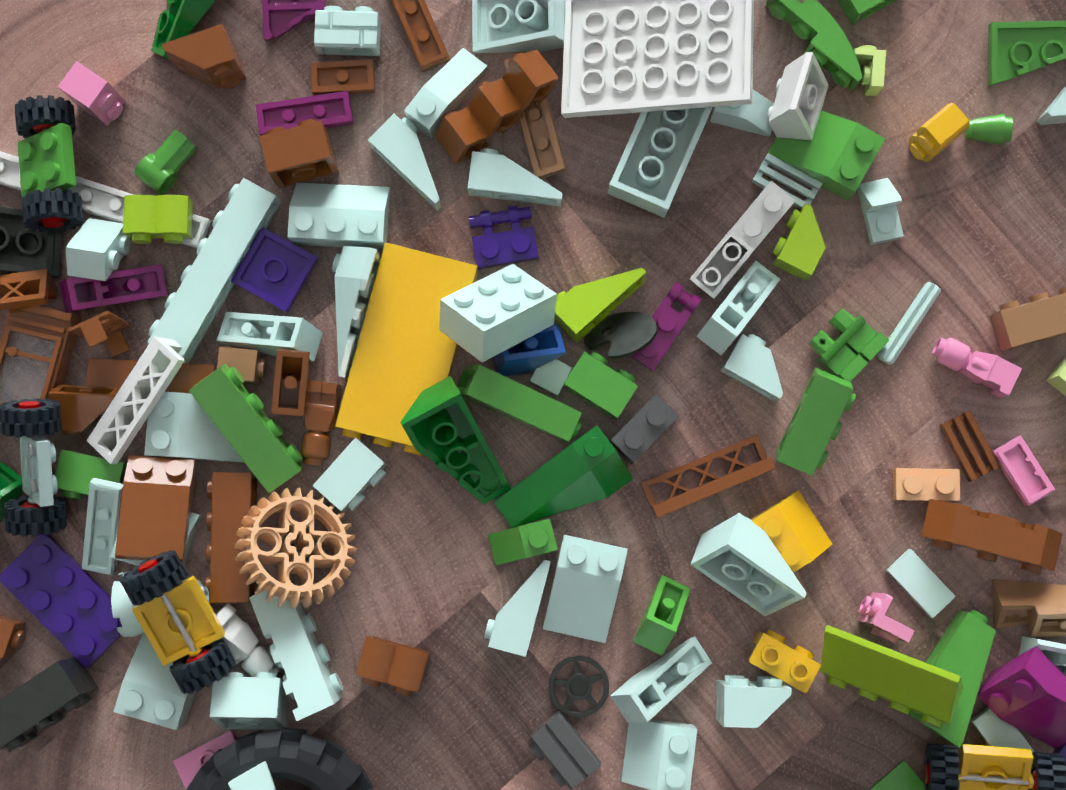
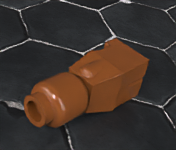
[301,380,342,466]

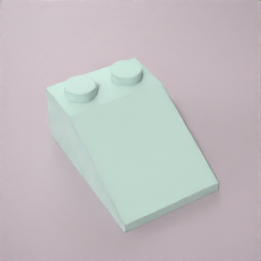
[472,0,566,53]
[144,391,245,463]
[690,513,806,616]
[543,535,628,643]
[113,633,196,730]

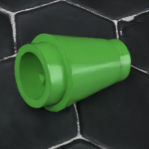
[965,114,1013,145]

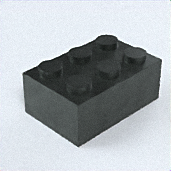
[0,657,99,752]

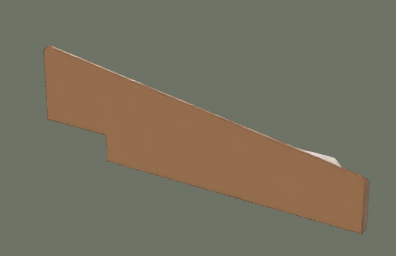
[992,579,1066,637]

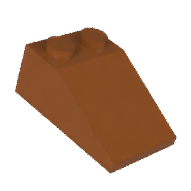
[115,455,197,563]

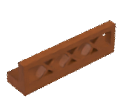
[0,269,58,310]
[640,434,776,518]

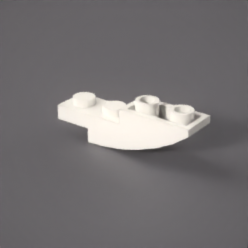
[690,181,796,299]

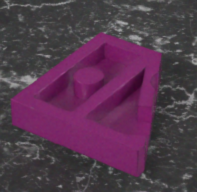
[262,0,326,42]

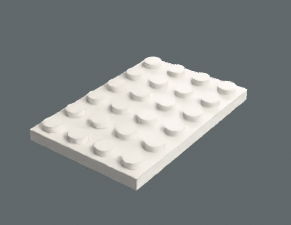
[561,0,754,118]

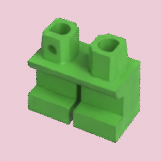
[808,309,890,382]

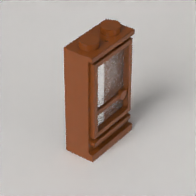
[0,305,82,404]

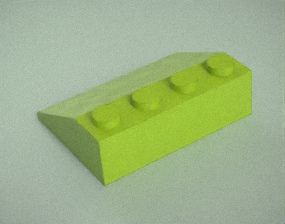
[820,625,964,728]

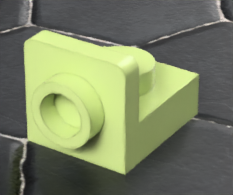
[854,45,886,96]

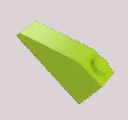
[554,268,646,343]

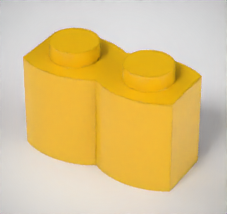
[909,103,970,162]

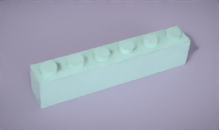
[148,178,281,363]

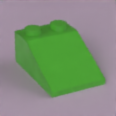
[767,110,886,201]

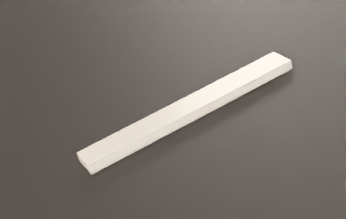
[0,151,211,249]

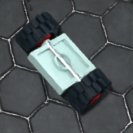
[0,398,67,537]

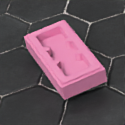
[992,435,1056,507]
[173,729,237,789]

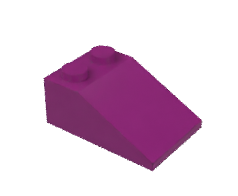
[977,646,1066,748]

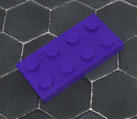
[0,534,122,669]

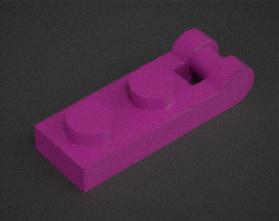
[629,282,702,372]

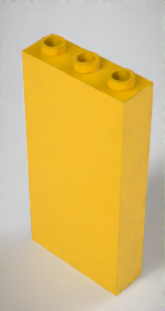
[335,242,479,456]

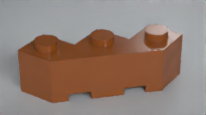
[435,49,559,164]
[921,499,1063,574]

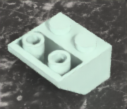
[716,675,792,728]

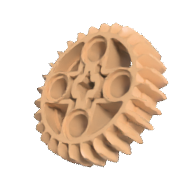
[234,488,357,609]

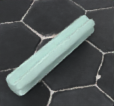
[878,282,941,365]

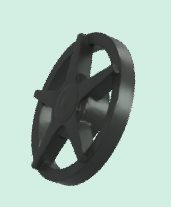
[548,656,609,718]

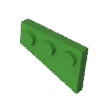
[988,21,1066,87]

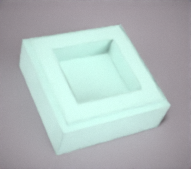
[530,359,572,397]

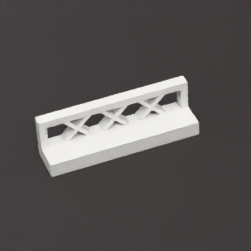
[87,337,185,464]

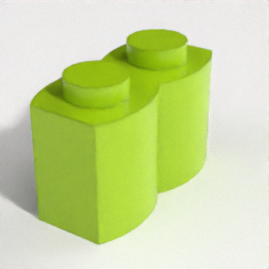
[123,195,193,244]

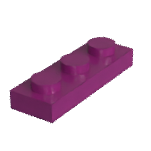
[255,91,354,136]

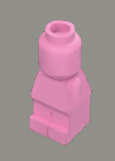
[932,338,1022,398]

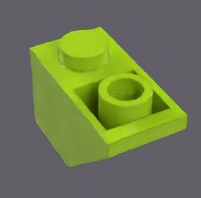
[772,203,826,281]

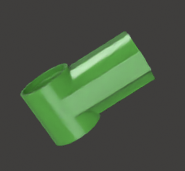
[134,129,198,195]

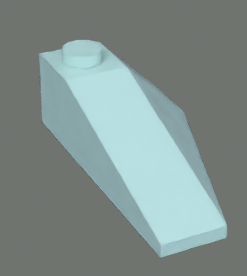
[332,246,381,381]

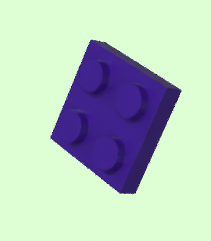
[231,227,319,313]

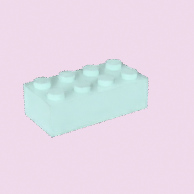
[607,107,713,218]

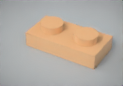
[893,468,960,501]

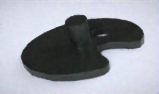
[584,312,658,359]

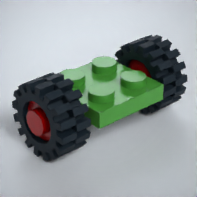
[15,95,84,233]

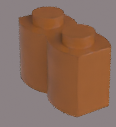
[355,635,431,696]

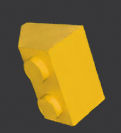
[750,490,833,573]

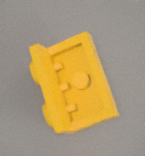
[748,629,821,693]

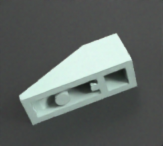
[404,48,488,139]
[368,114,442,211]
[467,148,562,207]
[696,261,780,356]
[217,312,323,362]
[484,560,551,657]
[610,636,712,723]

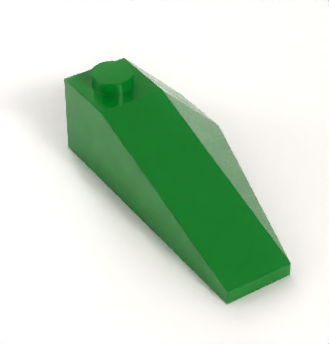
[151,0,216,59]
[400,376,511,504]
[494,425,634,528]

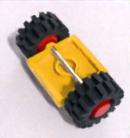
[120,550,236,694]
[924,743,1066,790]

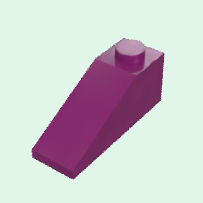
[59,264,168,313]

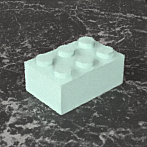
[439,264,557,362]

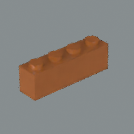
[205,472,257,603]

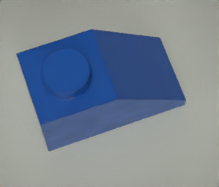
[492,324,566,376]

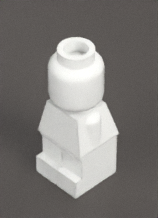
[216,603,280,677]

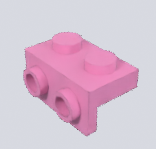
[858,592,914,644]

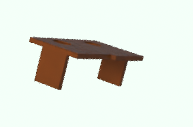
[68,311,131,358]

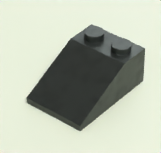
[0,206,63,278]

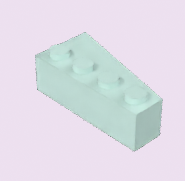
[249,584,344,721]

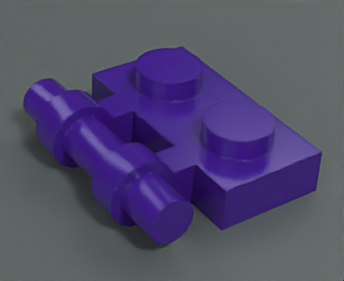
[468,205,539,270]

